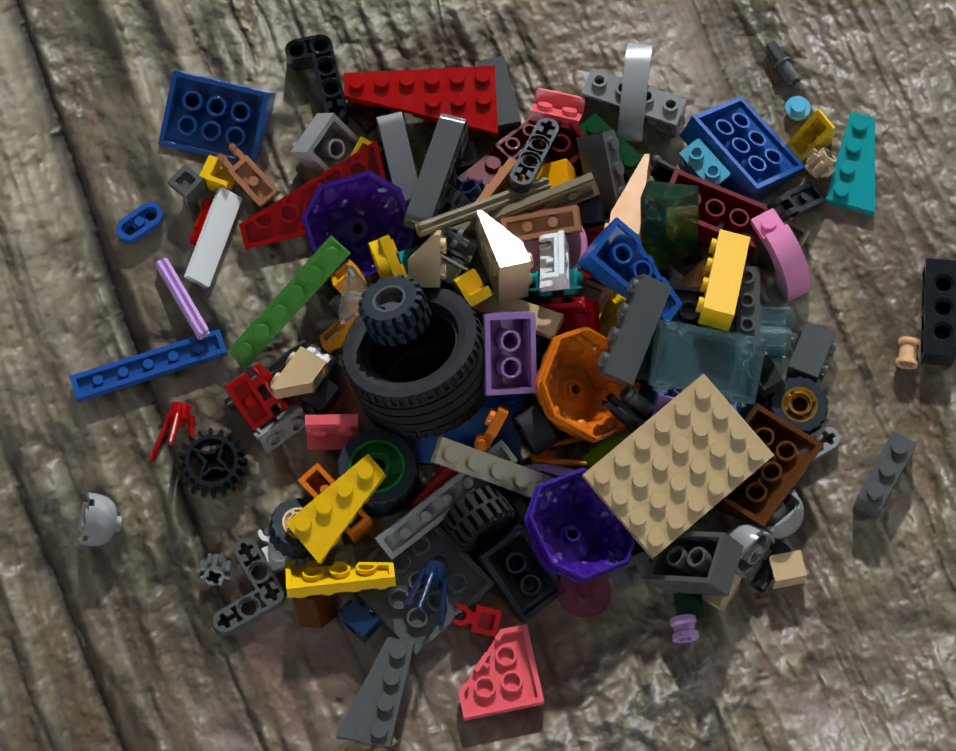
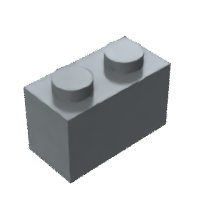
[786,321,838,383]

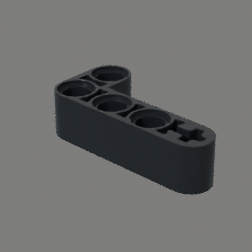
[285,34,349,126]

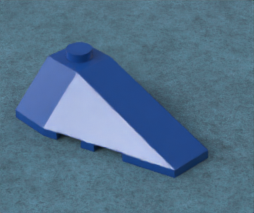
[577,217,682,324]

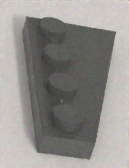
[336,637,415,749]

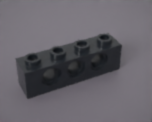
[920,258,956,366]

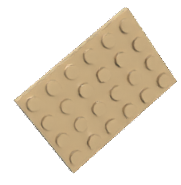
[582,373,774,559]

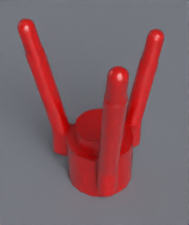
[149,402,195,462]

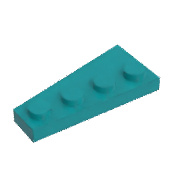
[825,111,875,216]

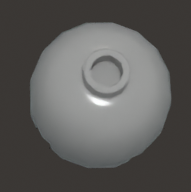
[764,489,804,539]
[77,492,122,546]
[727,523,775,578]

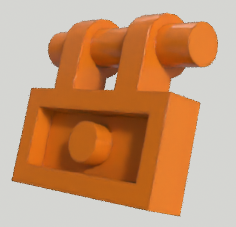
[474,403,509,452]

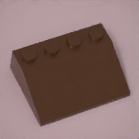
[714,403,824,529]

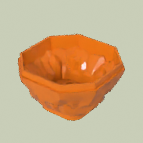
[533,326,642,443]

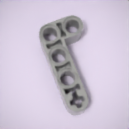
[376,112,418,209]

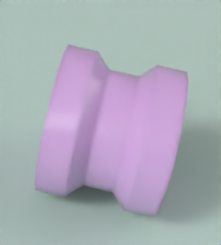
[669,614,699,643]

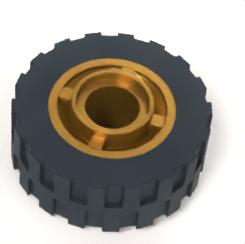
[768,377,829,435]

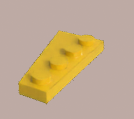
[286,454,386,565]
[285,560,396,598]

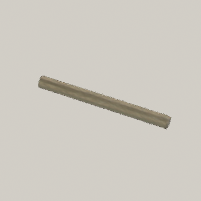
[415,177,551,237]

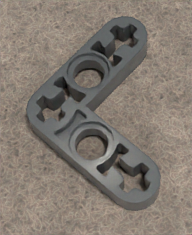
[213,538,285,636]

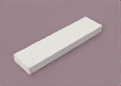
[184,186,242,289]

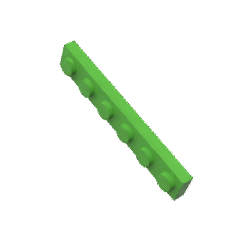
[227,236,350,369]

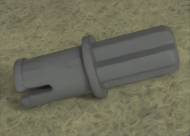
[763,41,801,87]

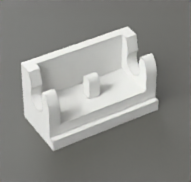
[539,230,570,292]

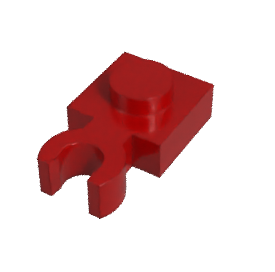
[451,604,502,637]

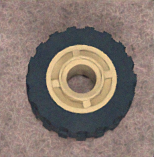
[268,498,313,560]

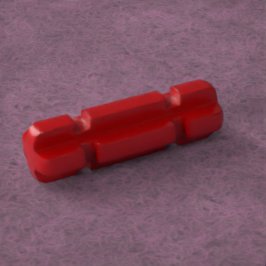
[189,198,213,245]

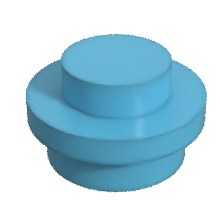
[785,96,811,121]

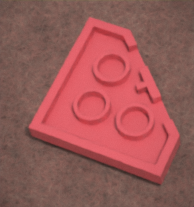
[458,624,544,721]

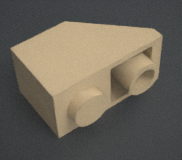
[408,230,447,287]
[270,346,329,399]

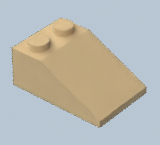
[475,210,534,303]

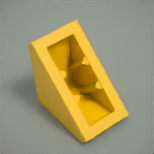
[786,109,835,163]

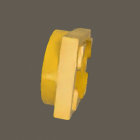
[368,235,408,279]

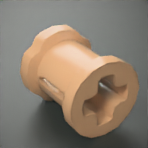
[895,336,921,370]

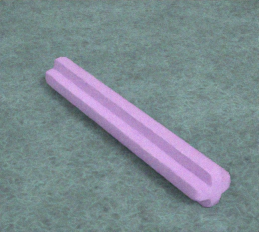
[155,258,210,340]

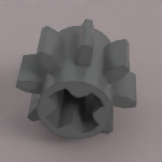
[199,553,232,586]

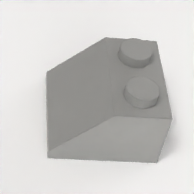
[291,113,359,175]

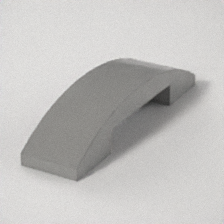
[617,43,653,143]

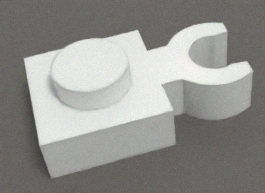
[258,529,298,574]

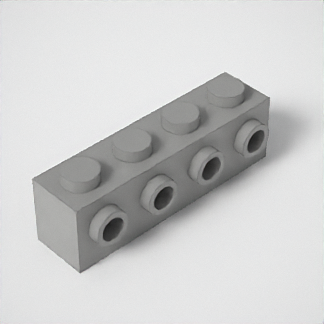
[581,68,687,136]

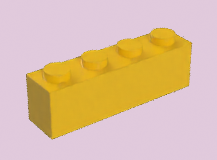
[695,229,750,331]

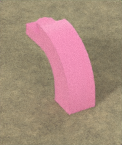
[750,208,811,303]

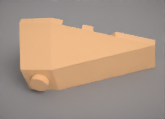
[604,154,651,249]

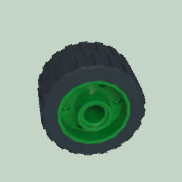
[337,429,419,518]

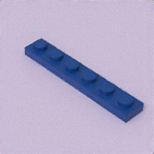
[69,329,228,403]

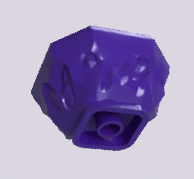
[301,171,416,280]
[524,468,636,584]

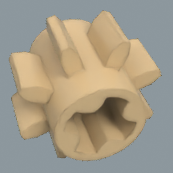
[805,147,836,178]

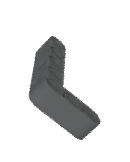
[404,113,469,230]

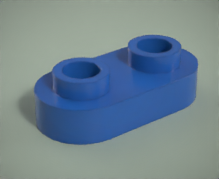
[116,202,164,244]

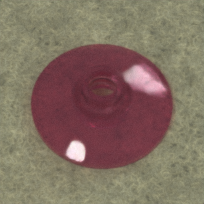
[557,575,611,618]

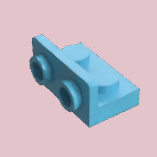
[679,138,730,186]

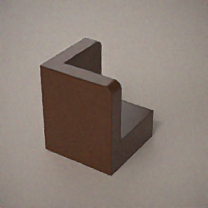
[293,594,337,628]

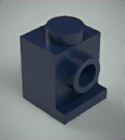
[339,600,383,644]

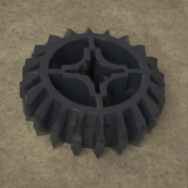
[176,428,248,500]

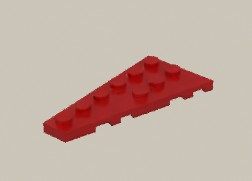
[344,66,498,138]
[239,140,386,250]

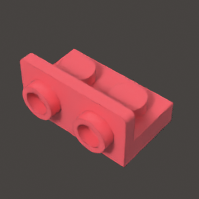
[528,88,586,127]
[305,414,360,451]

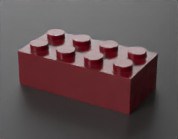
[653,168,769,262]

